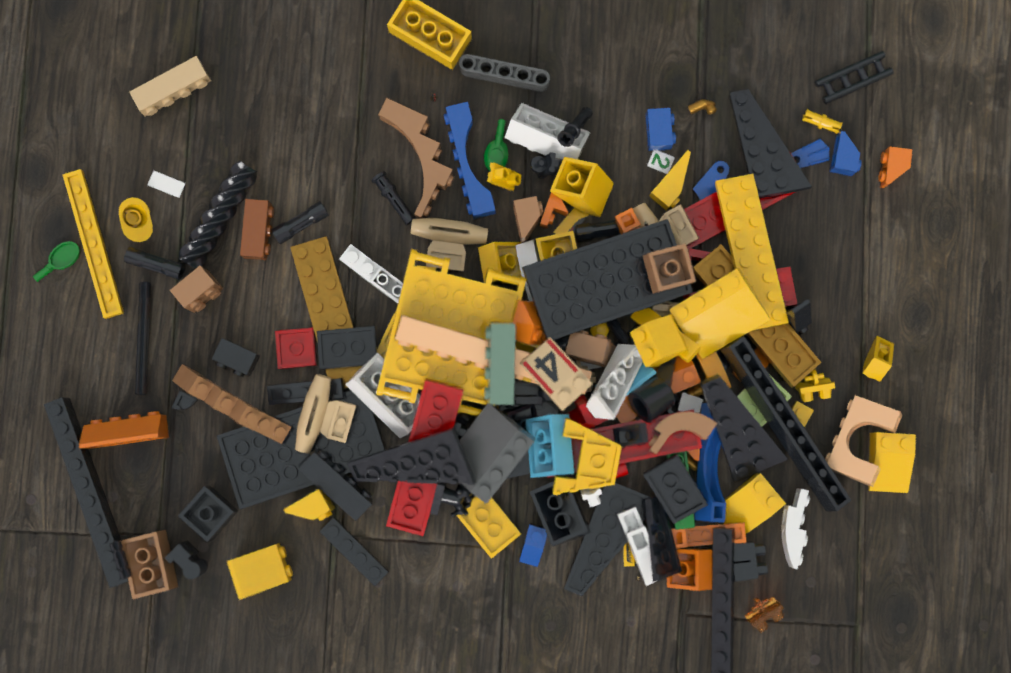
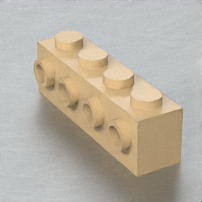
[129,56,211,116]

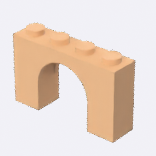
[825,395,902,487]

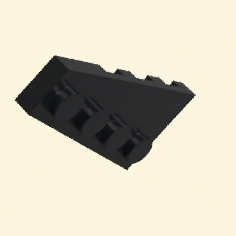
[645,496,682,582]

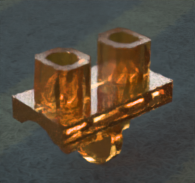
[745,597,784,632]

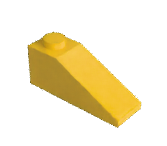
[649,150,691,211]

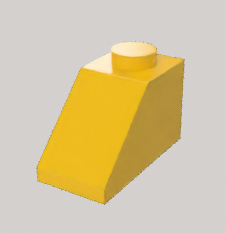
[862,336,894,382]

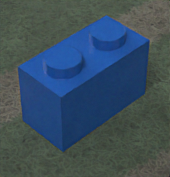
[645,108,676,151]

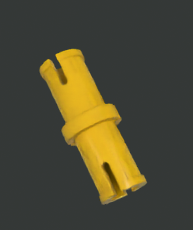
[802,109,842,134]

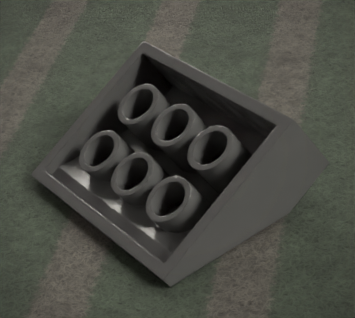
[460,403,536,504]

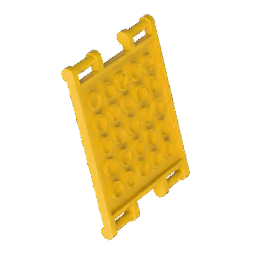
[376,249,526,416]

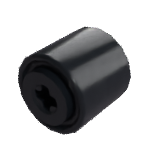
[628,376,675,423]

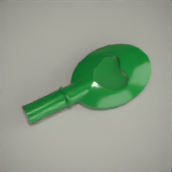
[484,119,508,172]
[33,241,80,282]

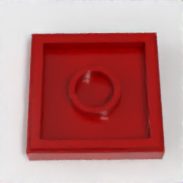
[275,327,317,369]

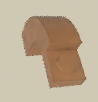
[648,412,717,455]

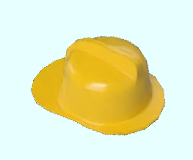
[119,198,153,242]

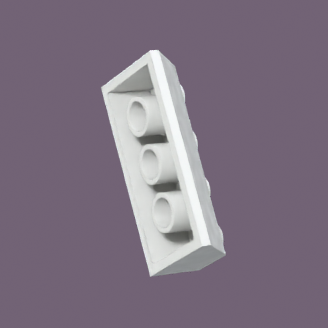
[505,103,590,159]
[345,353,421,438]

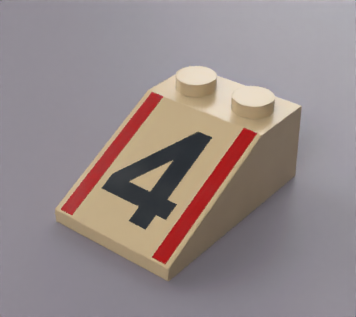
[520,337,592,411]

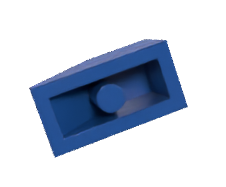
[830,131,862,176]
[519,524,547,567]

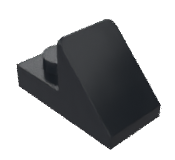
[613,423,649,448]

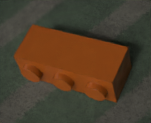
[240,199,274,260]

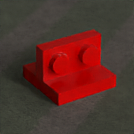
[565,394,609,429]

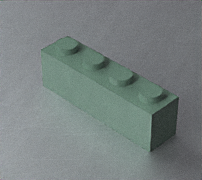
[484,322,516,405]

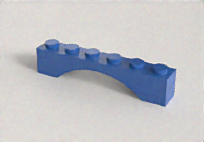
[443,102,496,219]
[694,403,726,522]

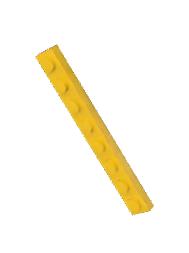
[63,169,124,319]

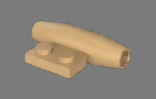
[633,203,699,245]
[411,218,488,272]
[295,374,356,453]

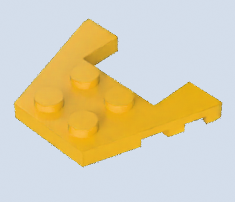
[552,418,621,495]

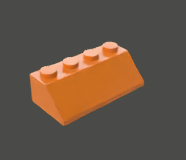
[79,411,169,449]

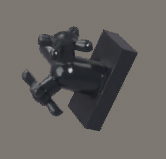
[430,482,472,517]

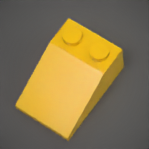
[868,432,916,493]
[722,473,786,534]

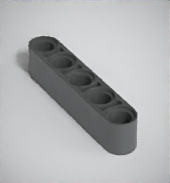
[459,54,550,92]

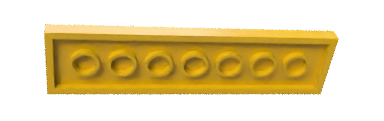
[715,174,789,331]

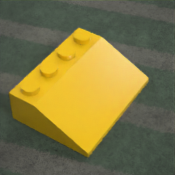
[669,269,770,359]

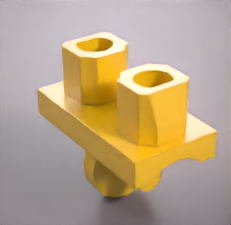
[487,163,522,191]
[795,369,835,402]

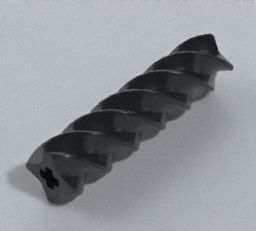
[179,161,257,269]

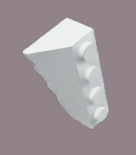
[586,344,643,420]

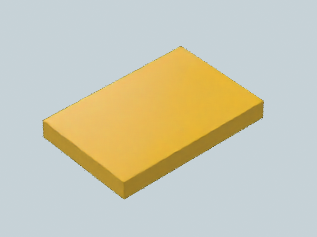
[457,496,521,559]

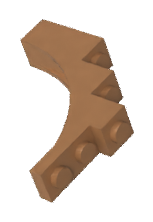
[378,98,455,219]
[172,364,291,444]

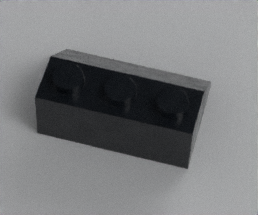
[530,476,591,547]

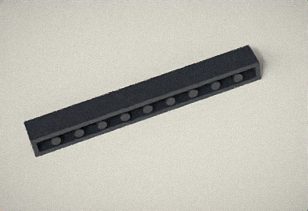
[720,336,851,512]
[44,397,128,588]

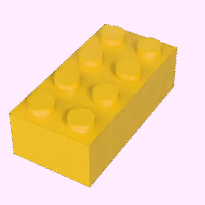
[387,0,472,70]

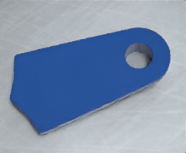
[791,139,829,168]
[693,161,729,200]

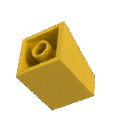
[550,157,614,217]
[227,543,293,600]

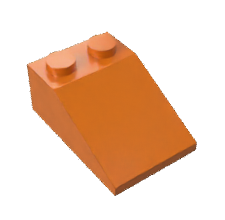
[652,355,701,394]

